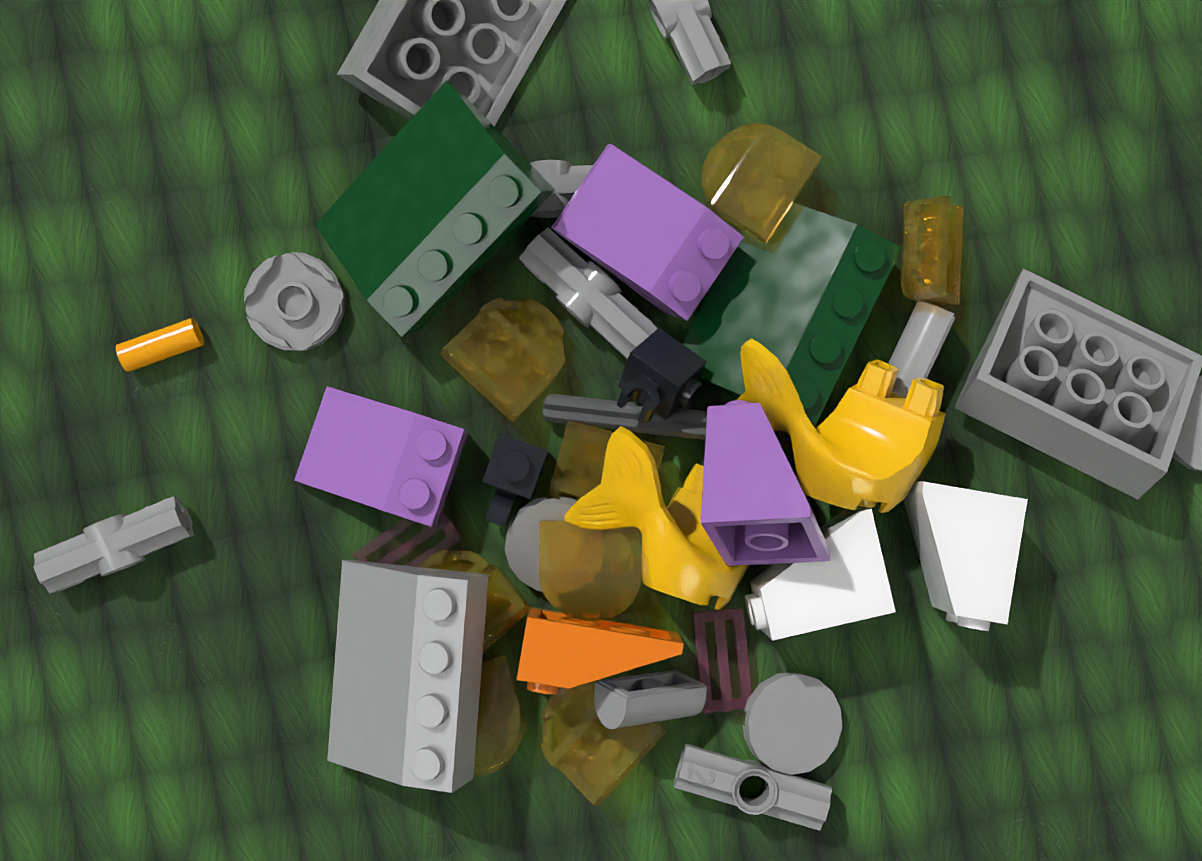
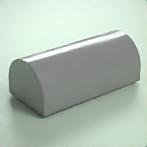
[888,301,955,397]
[594,670,707,729]

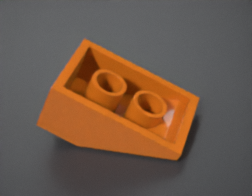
[517,607,684,694]

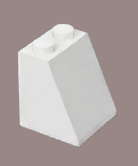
[904,481,1028,631]
[745,507,896,640]

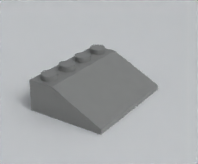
[337,0,566,126]
[955,268,1202,499]
[327,559,489,793]

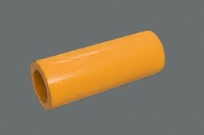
[116,318,204,372]

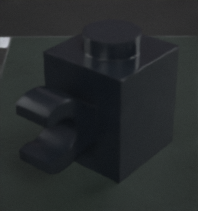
[617,328,707,424]
[482,434,550,527]

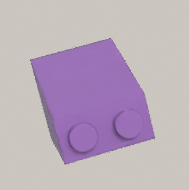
[701,400,830,566]

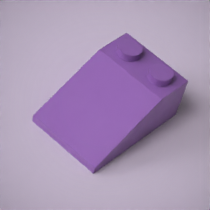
[551,144,744,321]
[294,387,469,527]

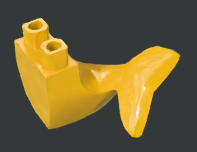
[737,338,946,513]
[564,426,749,610]

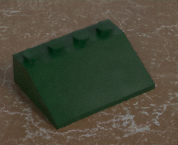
[315,80,555,337]
[683,190,902,427]

